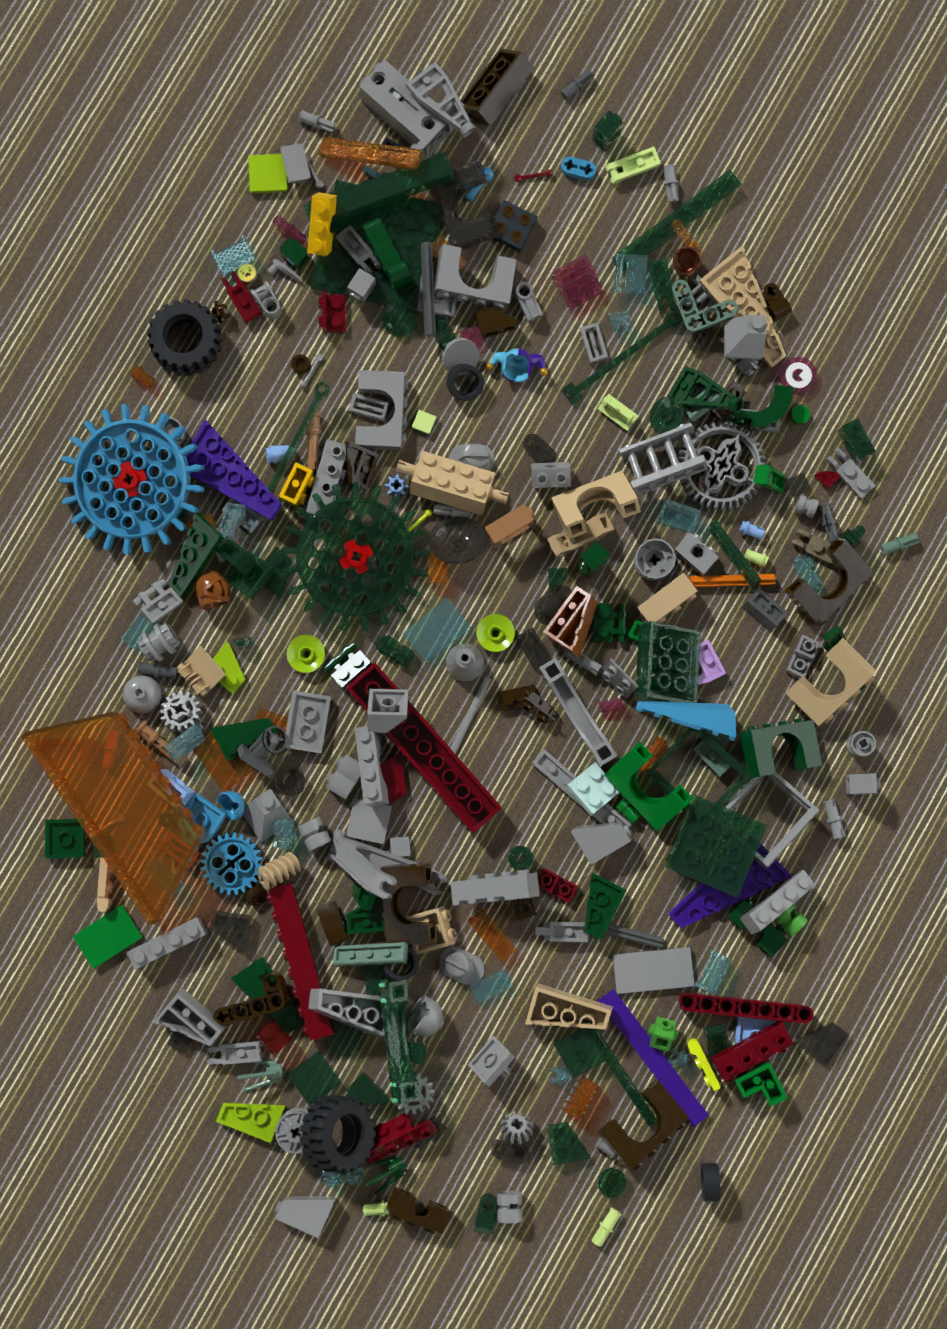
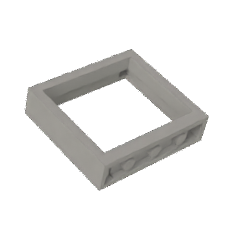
[714,772,819,870]

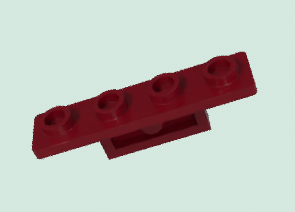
[365,1113,438,1164]

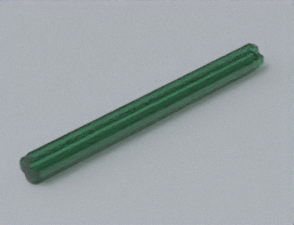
[585,1028,657,1126]

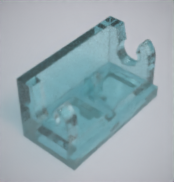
[657,499,701,534]
[695,950,733,996]

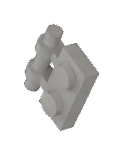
[132,579,183,626]

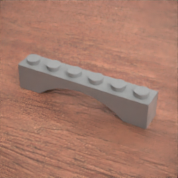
[539,657,617,767]

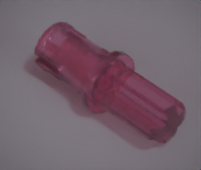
[272,215,308,245]

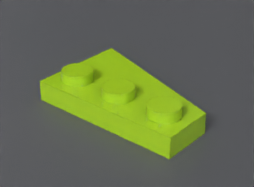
[216,1103,286,1143]

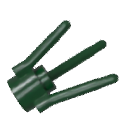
[364,1156,407,1195]

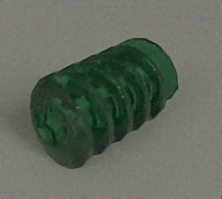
[508,846,533,870]

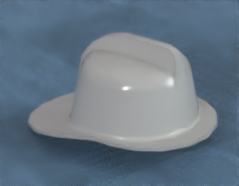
[449,444,495,471]
[439,947,485,985]

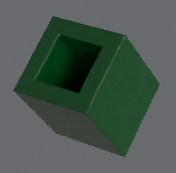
[280,237,310,271]

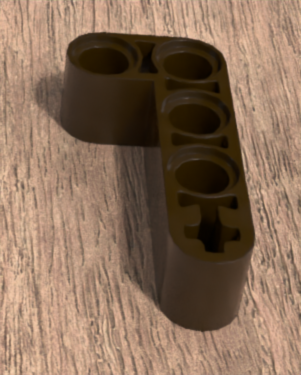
[213,972,290,1026]

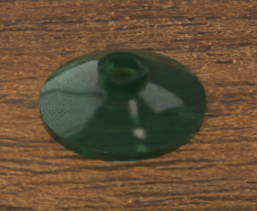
[650,397,684,433]

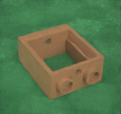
[484,504,535,550]

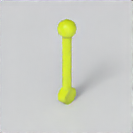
[401,509,433,538]

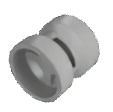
[794,494,819,518]

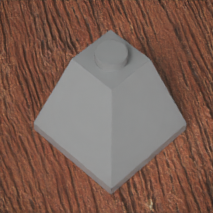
[724,315,766,360]
[367,689,408,732]
[243,789,294,843]

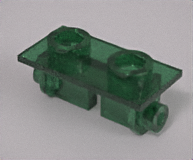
[435,315,456,351]
[840,525,865,549]
[376,634,416,669]

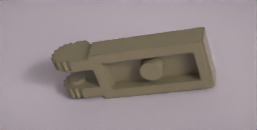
[791,529,837,568]

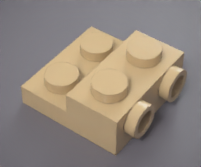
[405,906,457,954]

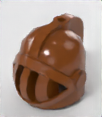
[194,571,231,610]

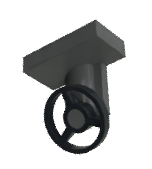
[237,726,287,778]

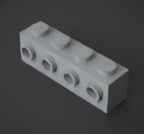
[306,439,347,521]

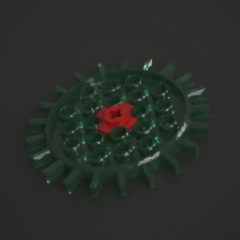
[280,482,430,631]

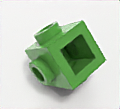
[648,1017,678,1052]

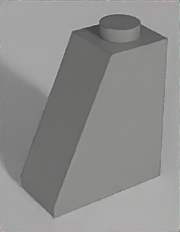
[571,822,633,865]
[274,1196,336,1238]

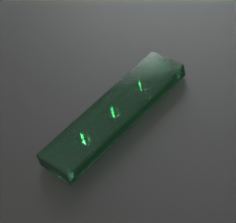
[708,519,761,589]

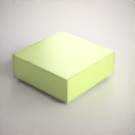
[412,410,437,435]

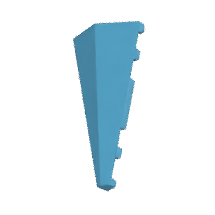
[636,701,736,741]

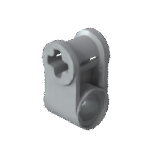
[250,281,282,320]

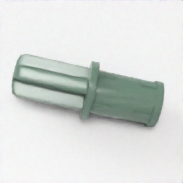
[880,533,919,556]

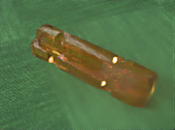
[671,219,699,250]

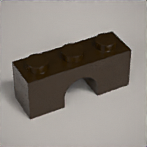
[385,1186,452,1234]

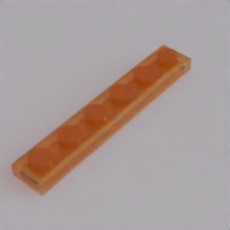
[318,137,424,170]

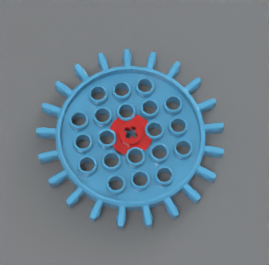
[59,404,205,554]

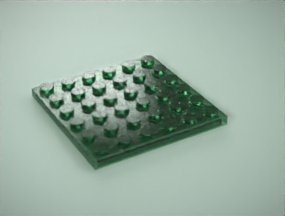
[310,180,446,313]

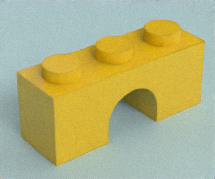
[307,192,337,256]

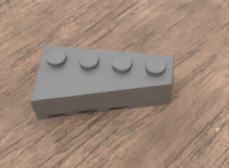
[450,870,540,905]
[309,989,392,1038]

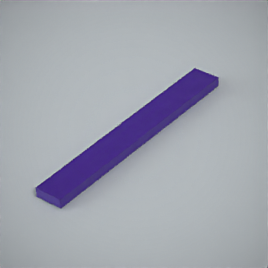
[598,989,709,1127]

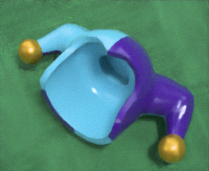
[486,348,548,382]

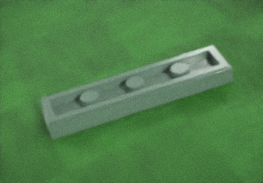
[332,942,408,967]

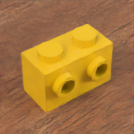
[279,462,315,508]

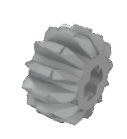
[500,1111,533,1145]

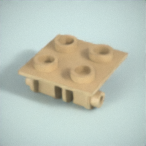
[177,646,226,697]

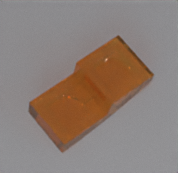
[427,545,449,584]

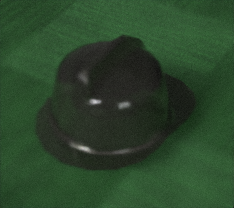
[534,585,573,625]

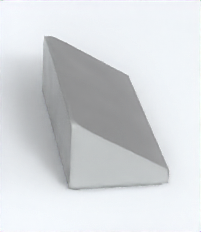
[280,144,311,184]

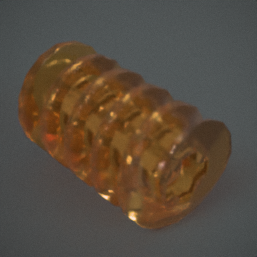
[561,1075,601,1119]

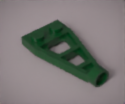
[667,366,743,413]

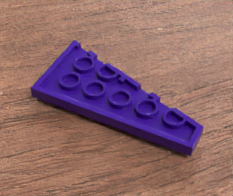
[186,419,282,521]
[668,834,792,928]

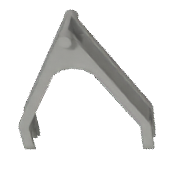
[326,830,447,898]

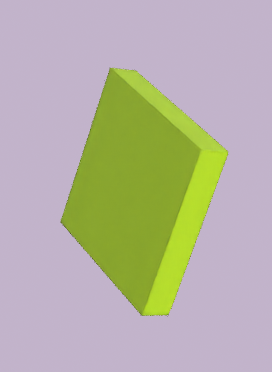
[248,154,288,194]

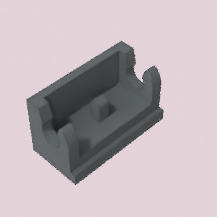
[742,588,788,632]

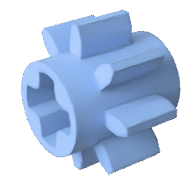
[385,474,409,499]

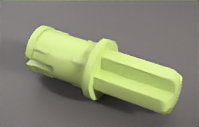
[363,1200,389,1217]
[592,1207,622,1247]

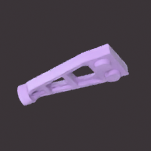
[645,639,726,698]

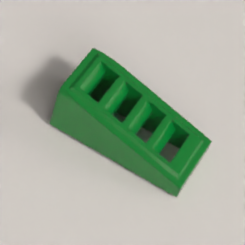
[754,465,785,493]

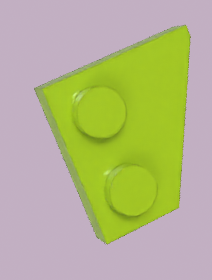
[213,642,246,695]

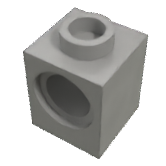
[347,268,376,302]

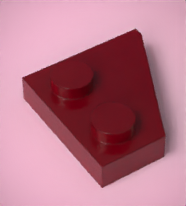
[380,752,407,804]

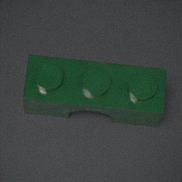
[577,541,610,579]
[726,899,788,957]

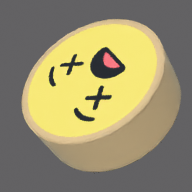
[237,263,257,284]

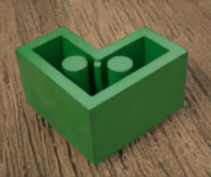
[735,1061,788,1107]

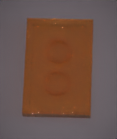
[190,724,256,792]

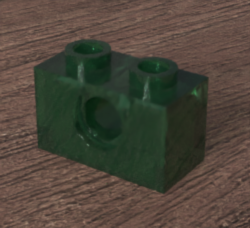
[592,110,623,152]
[837,418,876,464]

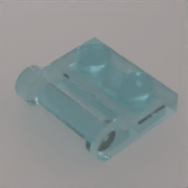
[612,254,648,294]

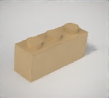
[637,573,698,626]

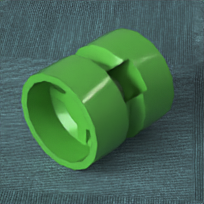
[773,904,808,937]

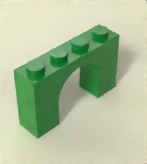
[604,741,693,831]

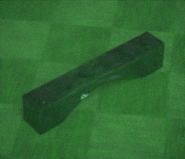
[379,980,420,1104]

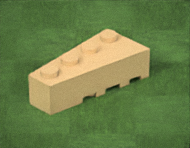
[525,983,613,1029]

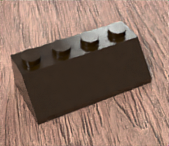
[461,48,534,126]

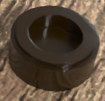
[291,354,310,374]
[246,886,267,906]

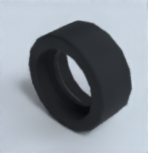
[446,364,484,401]
[380,946,419,982]
[701,1163,721,1202]

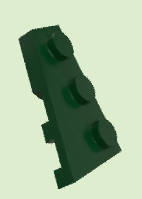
[210,718,279,762]
[583,873,627,942]

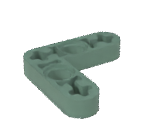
[672,280,739,333]

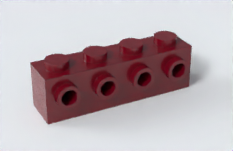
[710,1021,794,1082]

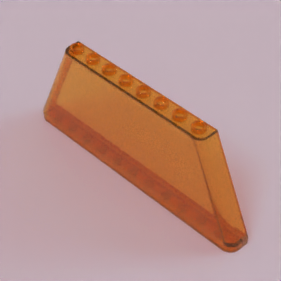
[21,712,204,926]

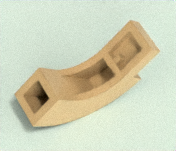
[548,513,614,556]

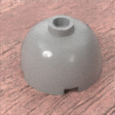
[123,675,162,714]
[407,996,444,1037]

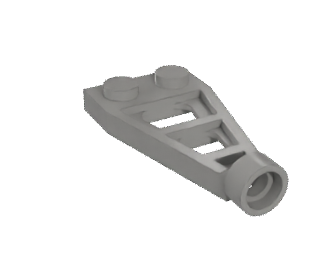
[406,62,475,138]

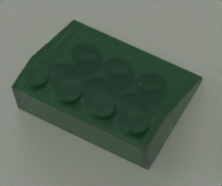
[635,621,701,703]

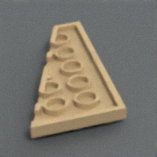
[699,245,786,369]

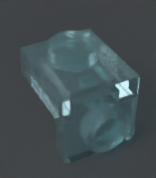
[273,819,297,850]

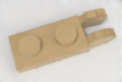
[97,857,114,912]

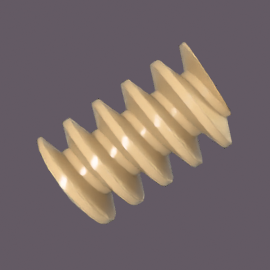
[258,852,301,891]

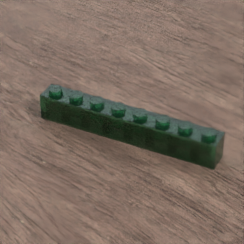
[303,152,455,226]

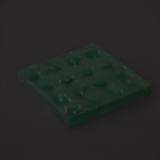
[665,795,768,898]

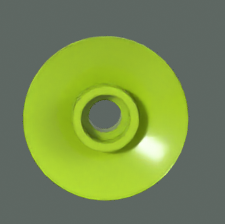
[476,614,515,652]
[287,635,325,673]

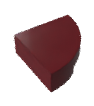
[814,471,841,490]

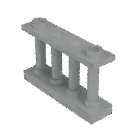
[619,423,708,496]

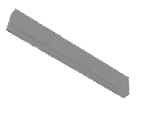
[531,749,632,827]

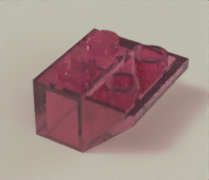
[552,254,603,311]

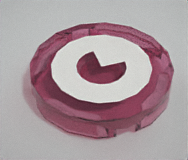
[779,357,818,395]

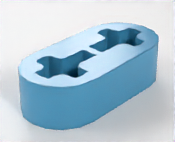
[561,157,596,181]

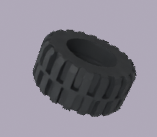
[147,299,223,376]
[300,1095,376,1174]

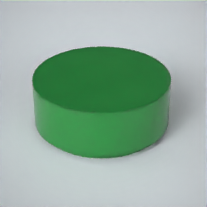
[790,405,810,425]

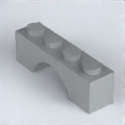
[355,726,389,807]
[740,870,815,934]
[126,916,208,970]

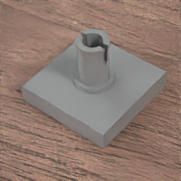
[468,1035,515,1087]

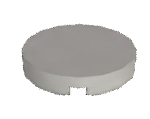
[442,338,479,376]

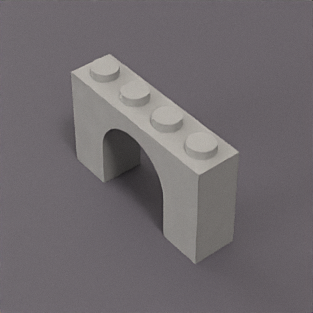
[434,244,516,309]
[355,370,408,451]

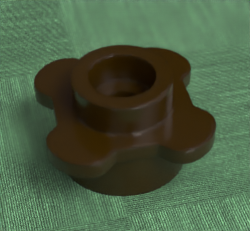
[212,301,228,323]

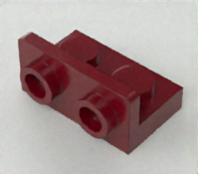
[318,292,346,334]

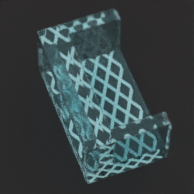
[210,235,255,276]

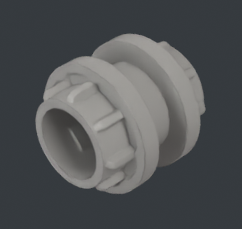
[138,623,180,662]

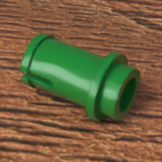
[615,799,640,824]

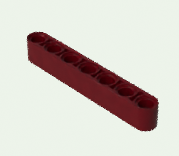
[677,992,814,1024]

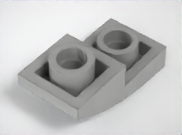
[785,635,820,679]

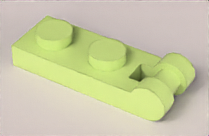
[605,147,661,185]

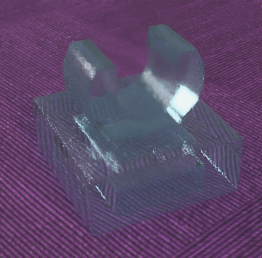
[608,311,630,333]

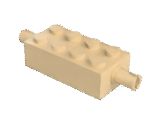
[396,451,509,515]

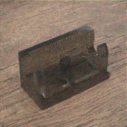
[516,627,552,671]

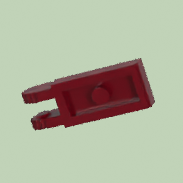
[221,271,262,324]

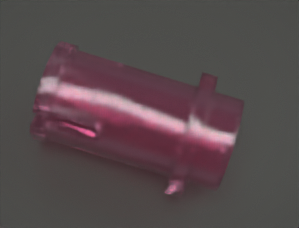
[599,697,624,713]

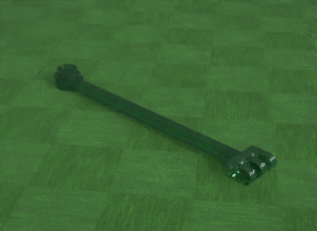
[561,311,683,405]
[268,382,330,494]

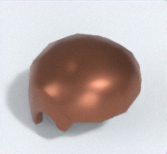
[672,246,701,276]

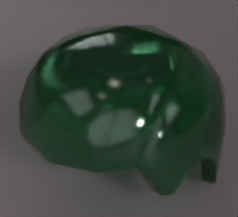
[597,1167,627,1198]

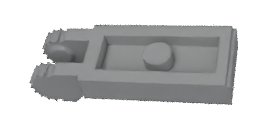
[826,448,876,499]
[206,1041,262,1065]

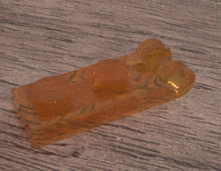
[467,907,517,962]

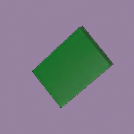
[73,904,143,969]

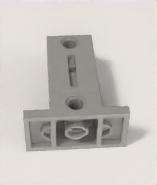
[359,59,464,172]

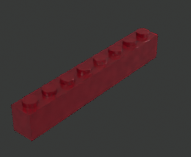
[267,882,334,1041]

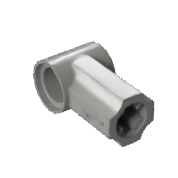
[515,282,543,322]

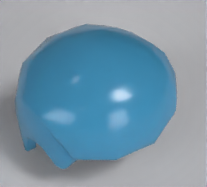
[217,791,245,821]

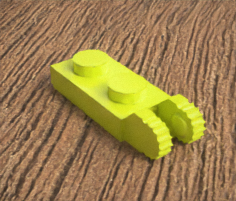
[687,1038,721,1091]

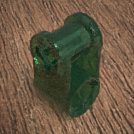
[474,1193,497,1235]

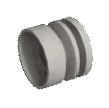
[634,538,676,581]
[275,1107,308,1154]

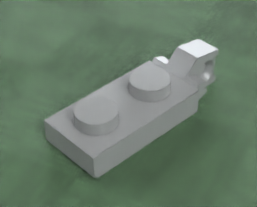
[534,921,588,942]

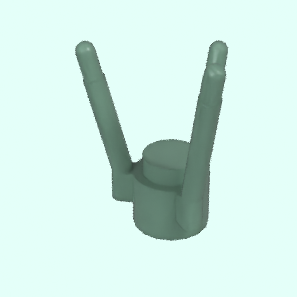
[237,1060,283,1091]

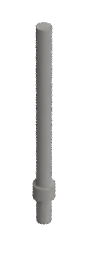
[450,676,492,754]

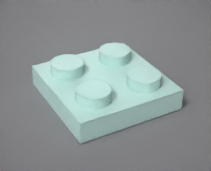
[566,762,619,816]

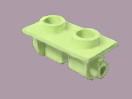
[597,394,639,431]

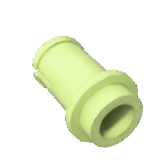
[743,549,769,568]

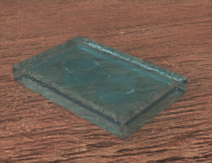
[403,598,471,663]

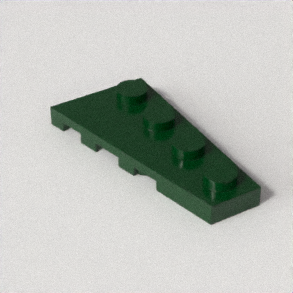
[230,956,305,1033]

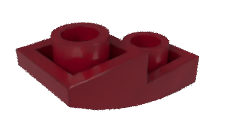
[538,867,579,904]

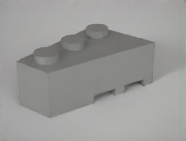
[153,988,227,1046]

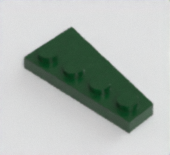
[168,513,224,597]

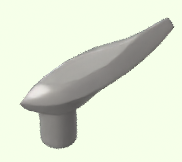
[268,259,302,282]

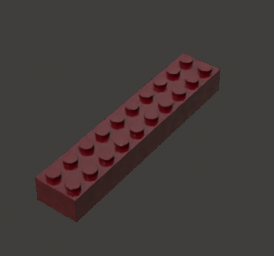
[346,662,502,834]

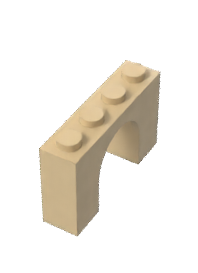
[551,471,641,539]
[786,638,876,726]

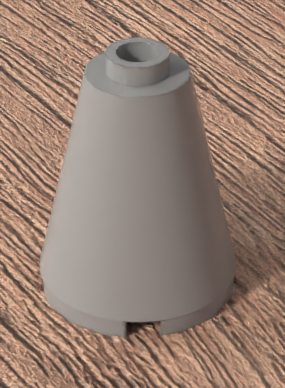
[446,643,484,681]

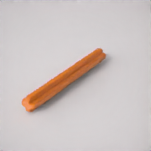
[687,574,776,587]

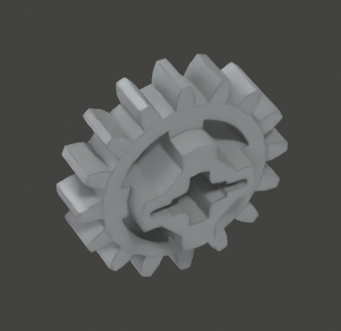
[160,691,203,733]
[392,1072,435,1117]

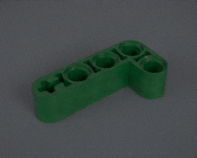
[362,217,412,290]

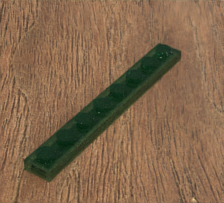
[611,170,742,274]

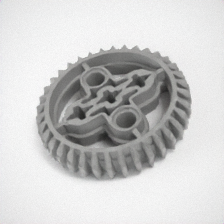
[678,422,766,511]

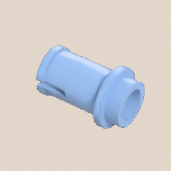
[739,521,765,540]

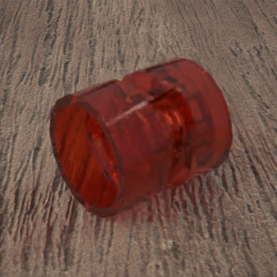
[255,1019,292,1056]

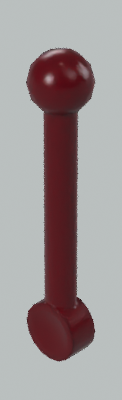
[514,170,553,183]

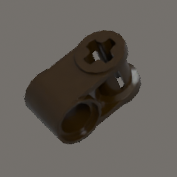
[761,283,792,322]

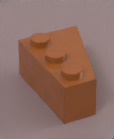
[543,586,598,658]

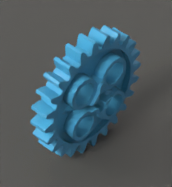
[200,832,264,895]

